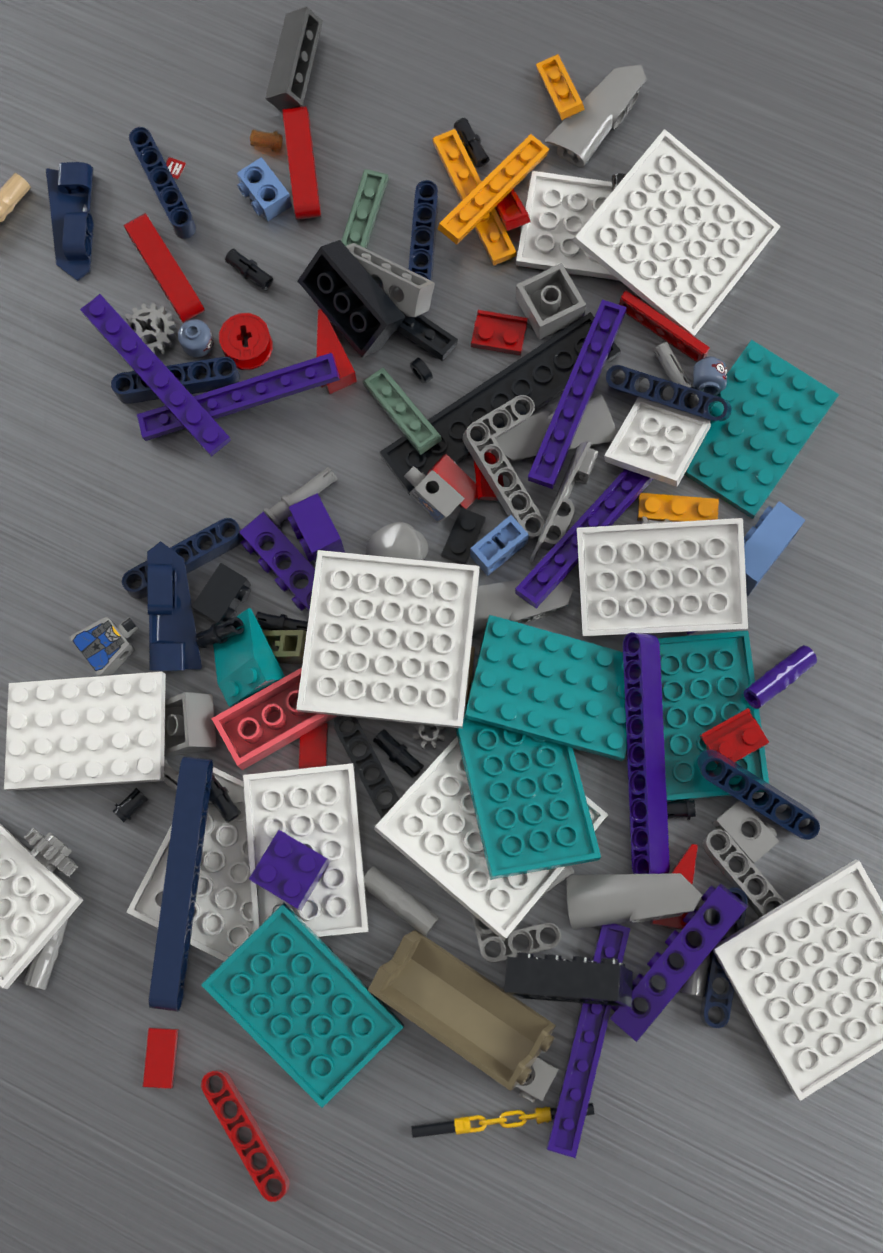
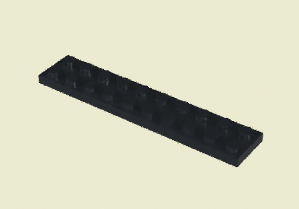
[380,312,621,495]

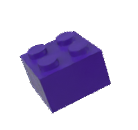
[288,493,345,564]
[249,830,331,910]

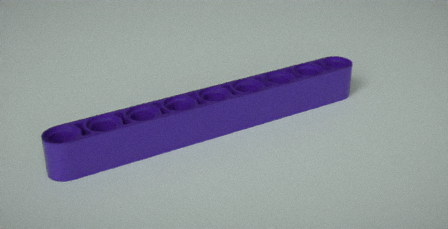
[623,632,670,874]

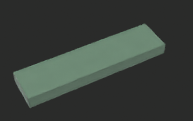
[341,169,389,249]
[362,368,442,455]

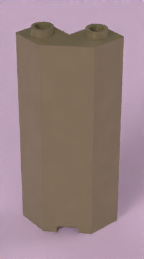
[368,930,556,1091]

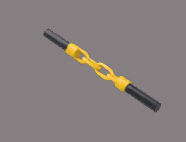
[411,1103,594,1138]

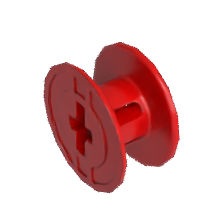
[219,313,273,370]

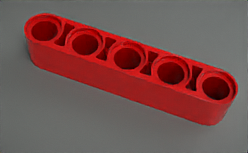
[282,106,321,220]
[123,213,205,323]
[201,1070,290,1202]

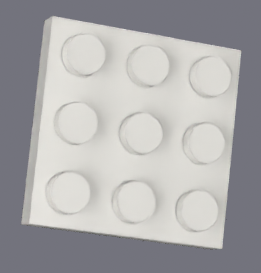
[604,397,711,487]

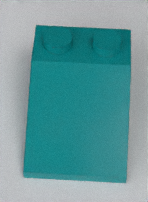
[213,608,285,707]

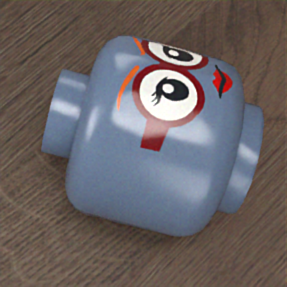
[178,319,214,358]
[693,356,727,396]

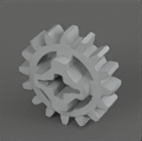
[124,303,177,355]
[24,827,78,877]

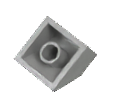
[164,692,217,757]

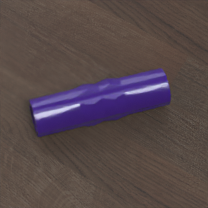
[743,645,817,709]

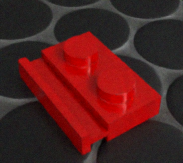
[471,310,528,356]
[700,708,769,766]

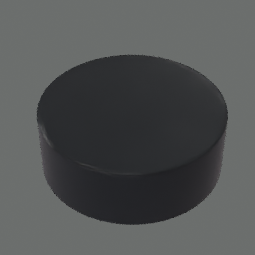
[410,357,433,384]

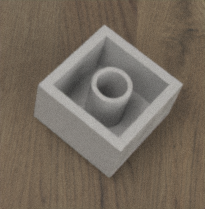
[516,263,586,340]

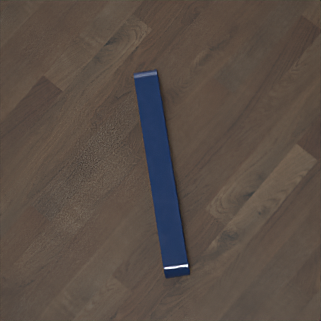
[149,756,213,1012]

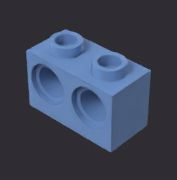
[237,157,292,222]
[470,515,529,576]

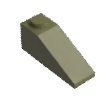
[263,630,307,665]

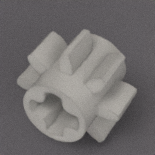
[413,724,446,750]

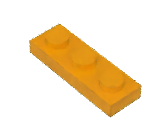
[536,54,585,120]
[637,493,719,522]

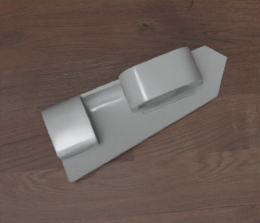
[545,65,646,168]
[496,395,617,461]
[529,441,598,563]
[473,579,573,635]
[566,873,702,930]

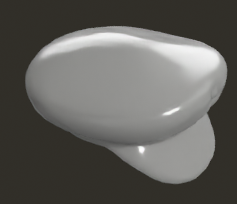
[366,522,428,560]

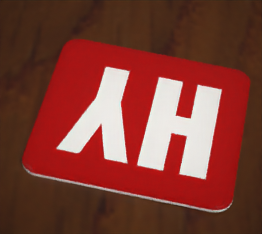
[166,157,186,179]

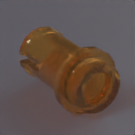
[250,130,283,151]

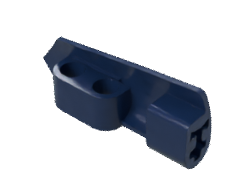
[46,162,94,281]
[147,541,202,671]

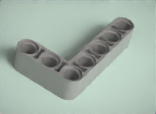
[463,395,545,539]
[702,829,785,918]
[471,913,561,963]

